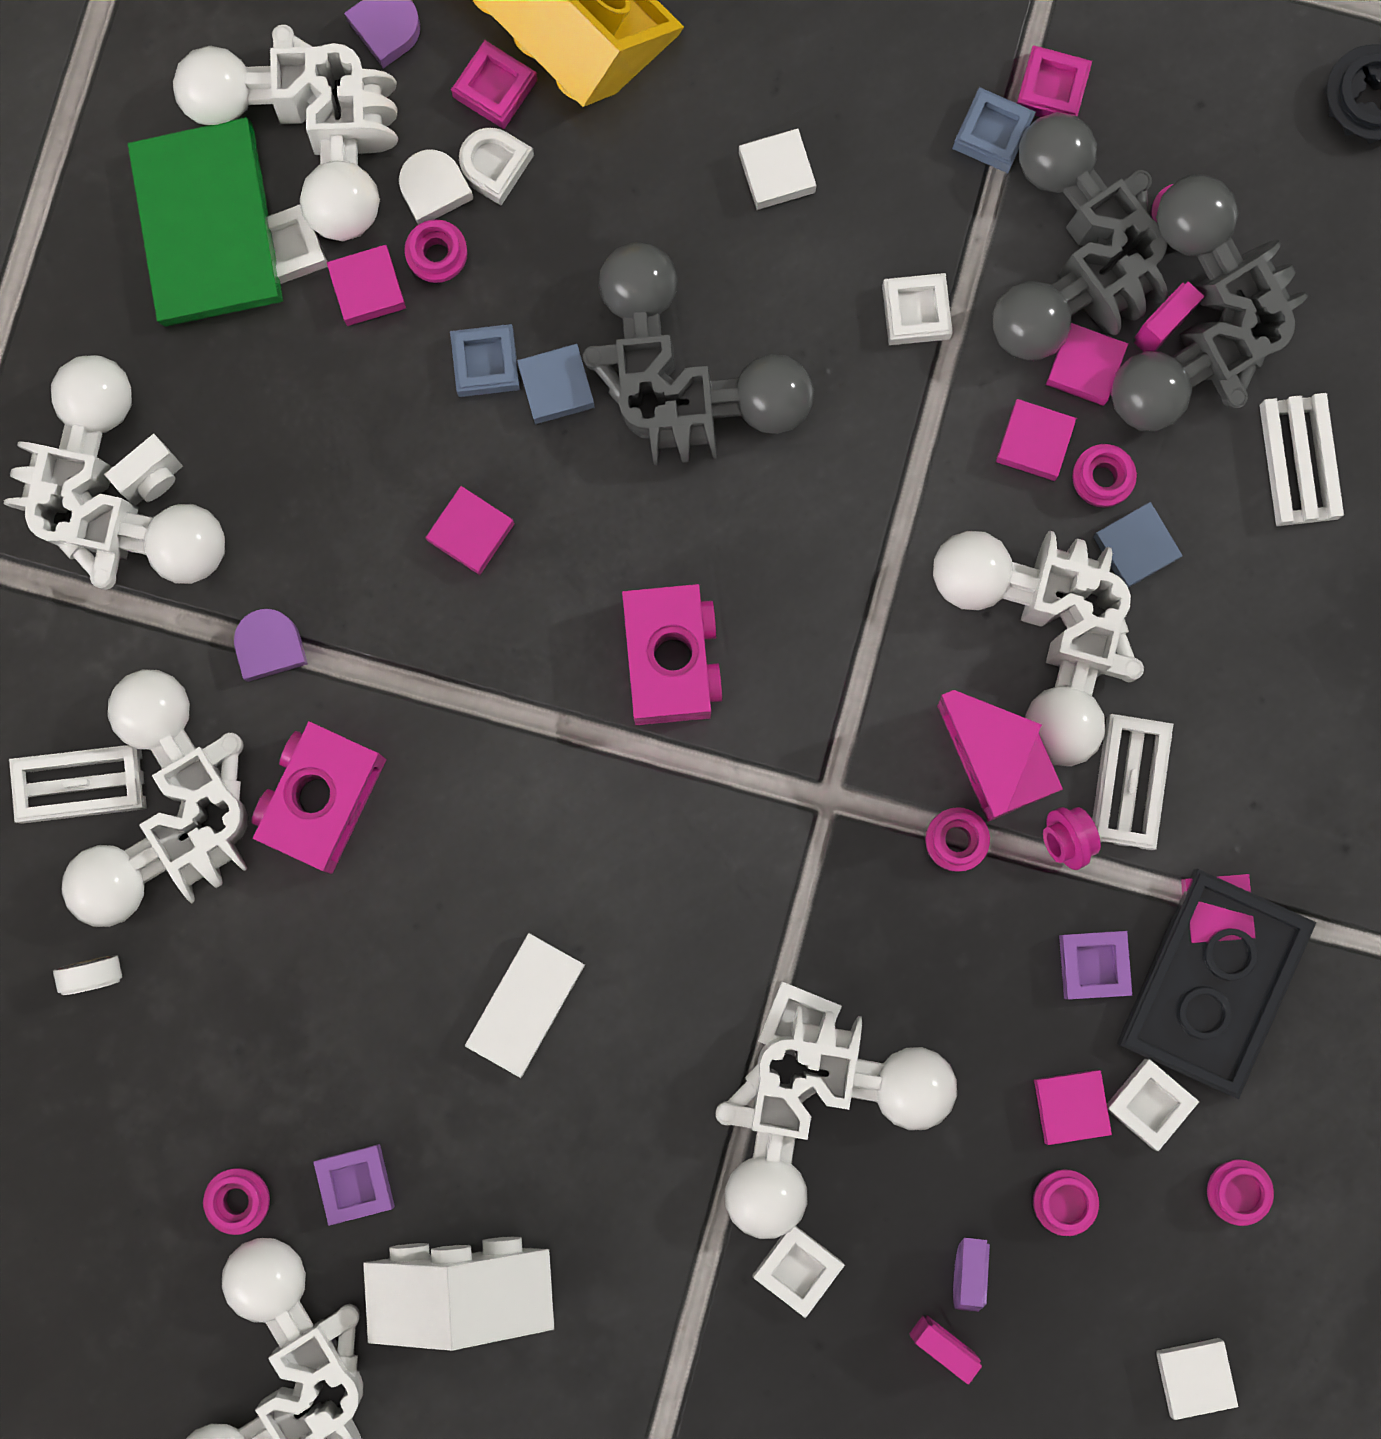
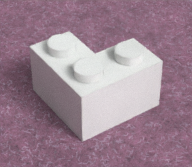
[364,1237,554,1351]

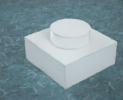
[104,434,183,506]

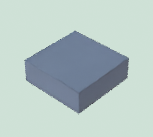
[952,87,1036,173]
[450,324,520,397]
[517,344,595,424]
[1093,502,1183,588]

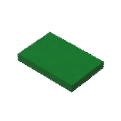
[128,117,283,327]

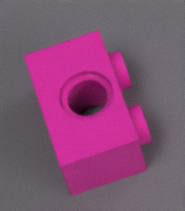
[622,584,722,725]
[251,721,387,874]

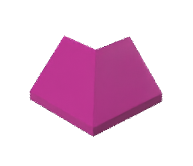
[937,690,1063,822]

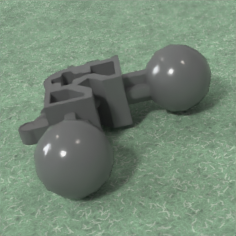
[992,112,1168,361]
[1111,174,1308,431]
[583,242,815,465]

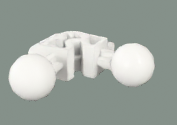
[173,25,398,242]
[3,356,225,590]
[933,531,1144,766]
[62,670,248,927]
[716,1006,957,1239]
[186,1238,363,1439]

